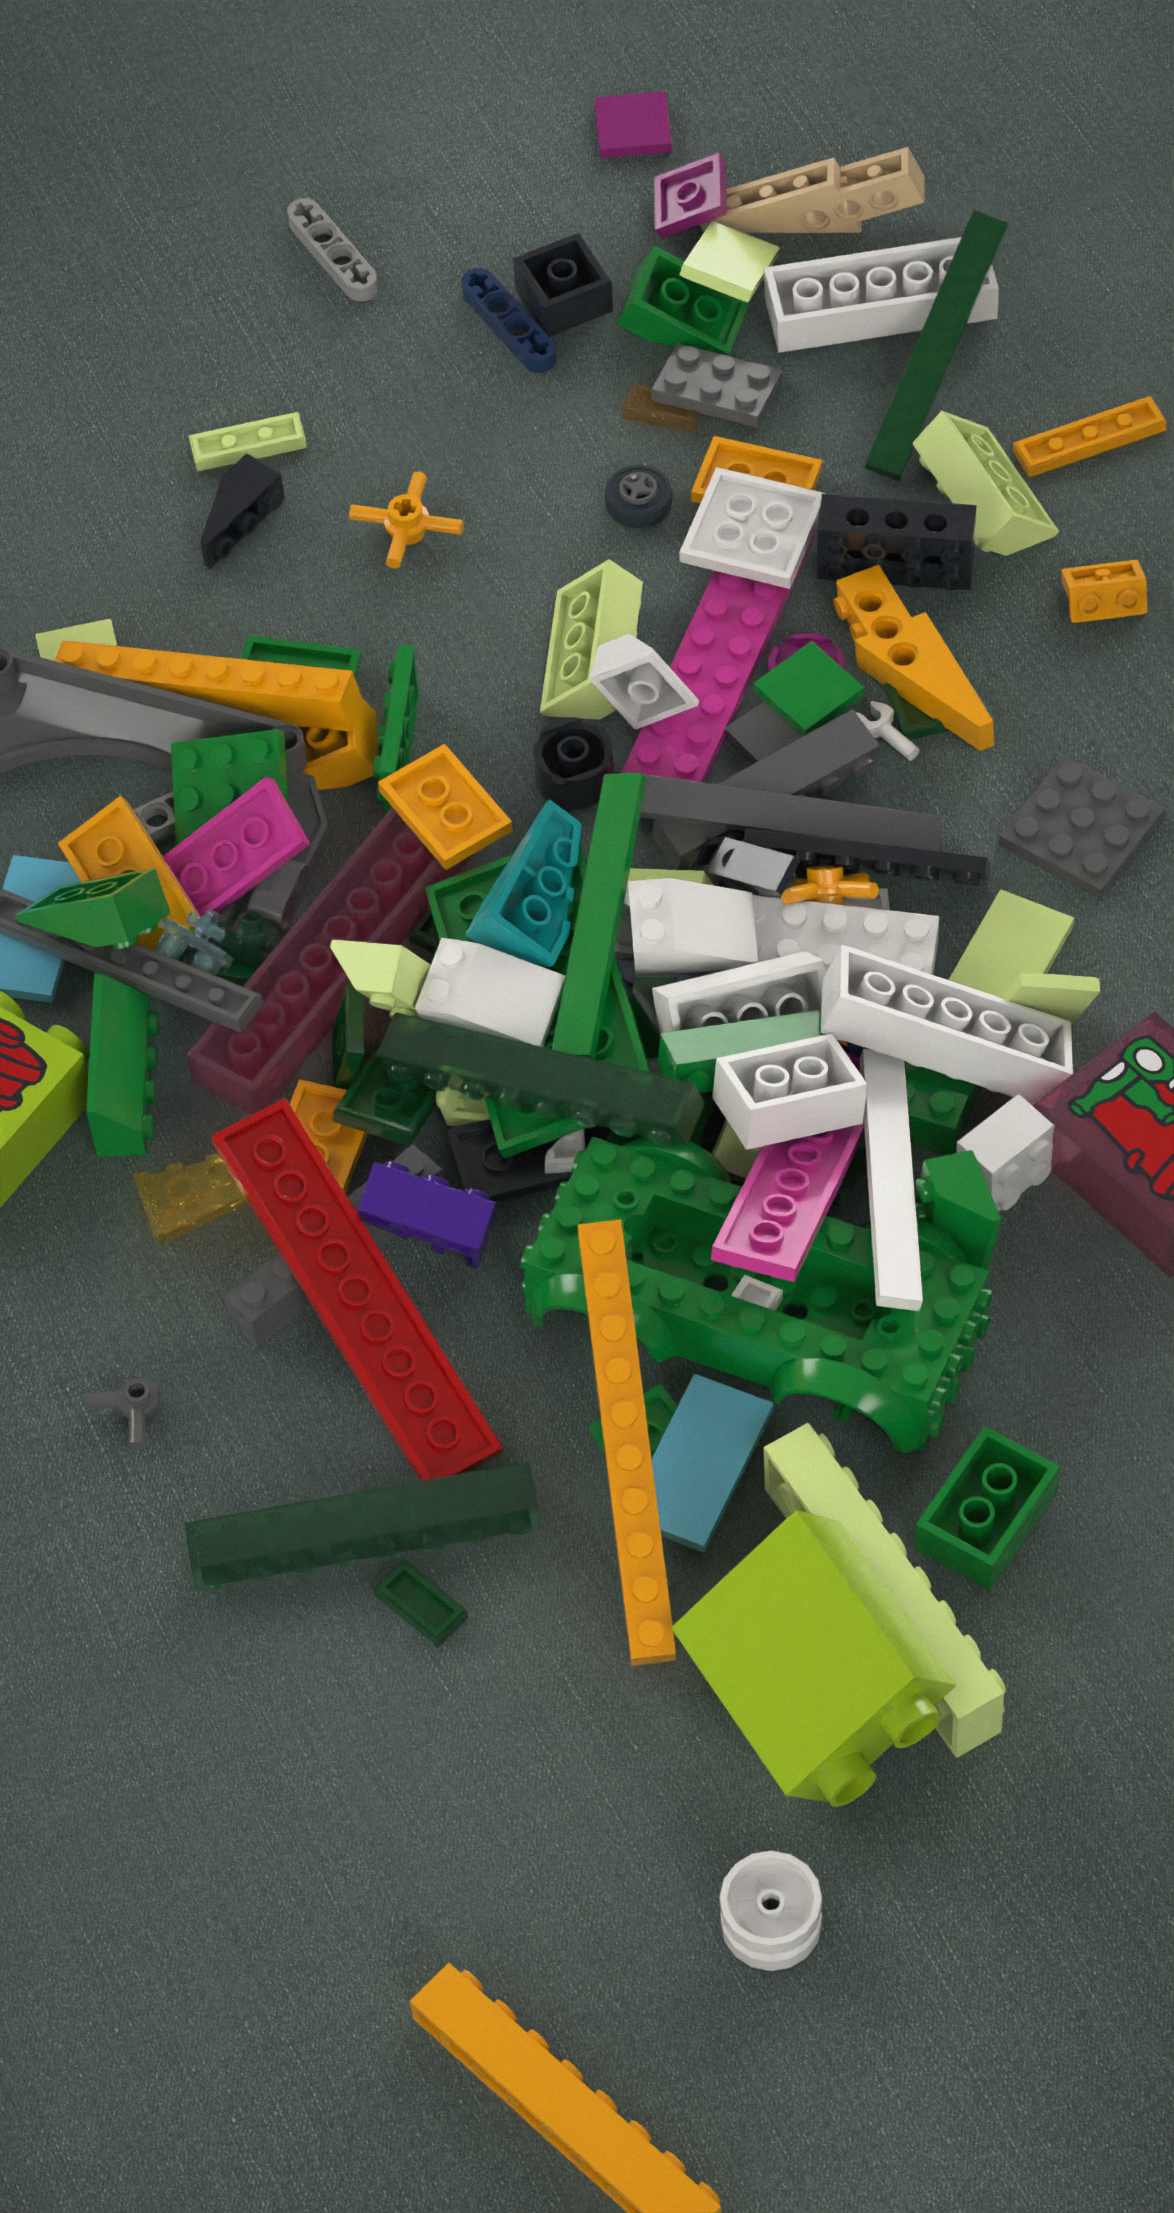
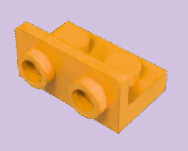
[1061,560,1148,623]

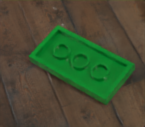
[373,645,420,819]

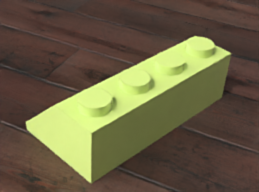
[912,411,1059,556]
[540,559,643,720]

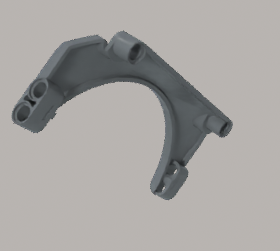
[0,647,330,930]

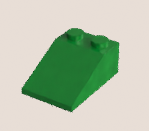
[615,246,750,356]
[16,868,171,949]
[904,1061,982,1155]

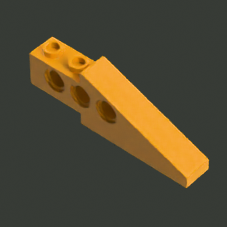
[833,564,994,751]

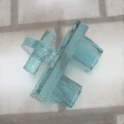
[155,910,234,975]

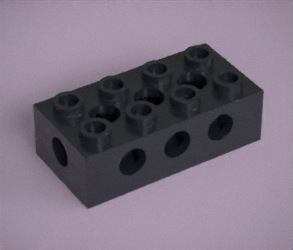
[817,494,977,591]

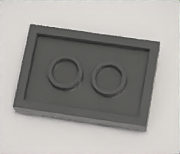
[651,343,783,428]

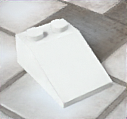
[628,878,758,975]
[415,938,566,1051]

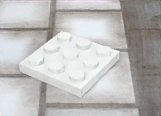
[679,467,826,589]

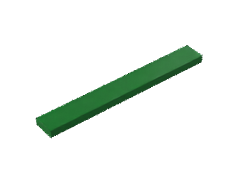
[551,773,647,1063]

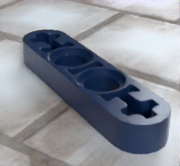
[462,268,556,373]

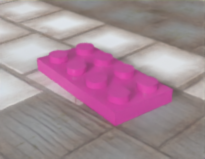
[163,777,310,937]

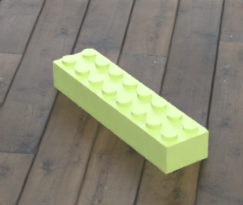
[764,1422,1006,1758]

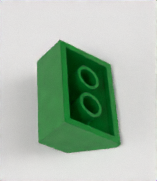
[915,1150,1002,1270]

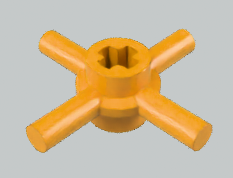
[349,472,464,569]
[781,865,879,905]

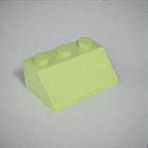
[330,939,433,1035]

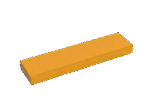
[1013,396,1167,478]

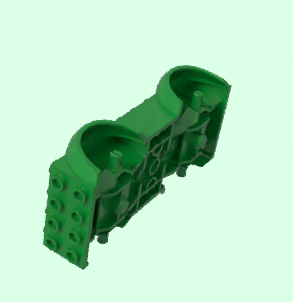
[520,1134,994,1453]

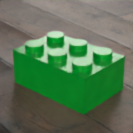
[915,1425,1060,1591]

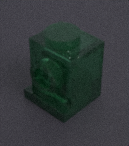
[215,902,281,966]

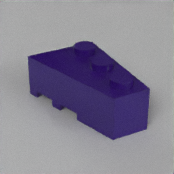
[358,1161,496,1270]

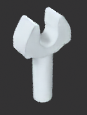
[856,701,920,761]

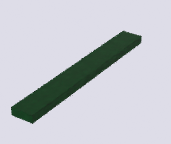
[864,209,1008,482]

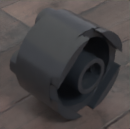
[533,717,614,812]

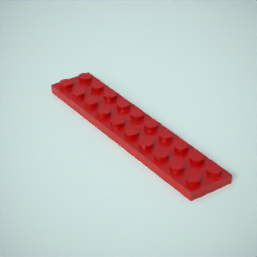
[211,1098,503,1493]

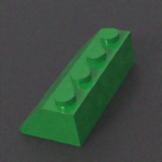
[86,973,160,1157]

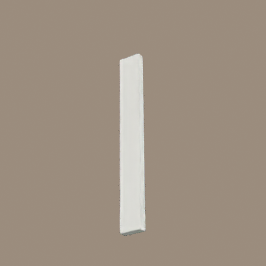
[860,1049,923,1311]

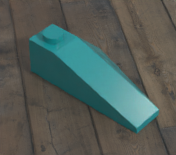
[465,800,582,967]

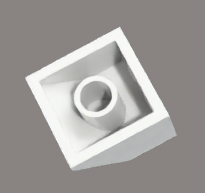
[589,634,699,730]

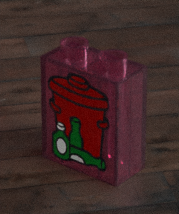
[1032,1011,1174,1278]

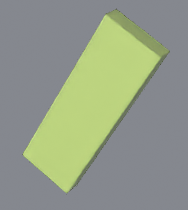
[188,412,307,472]

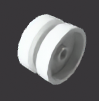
[720,1851,822,1971]

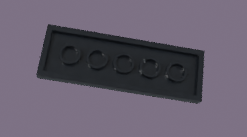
[743,828,991,886]

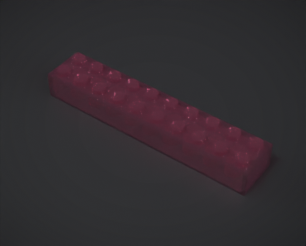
[187,807,475,1115]

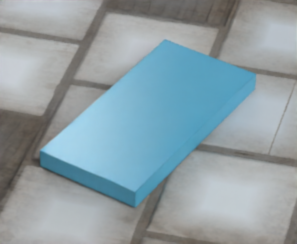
[0,855,81,1003]
[652,1374,774,1553]

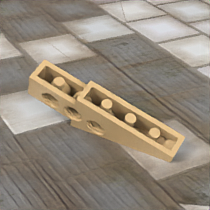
[699,147,924,233]

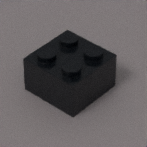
[513,233,613,337]

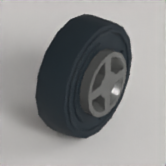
[604,465,673,528]

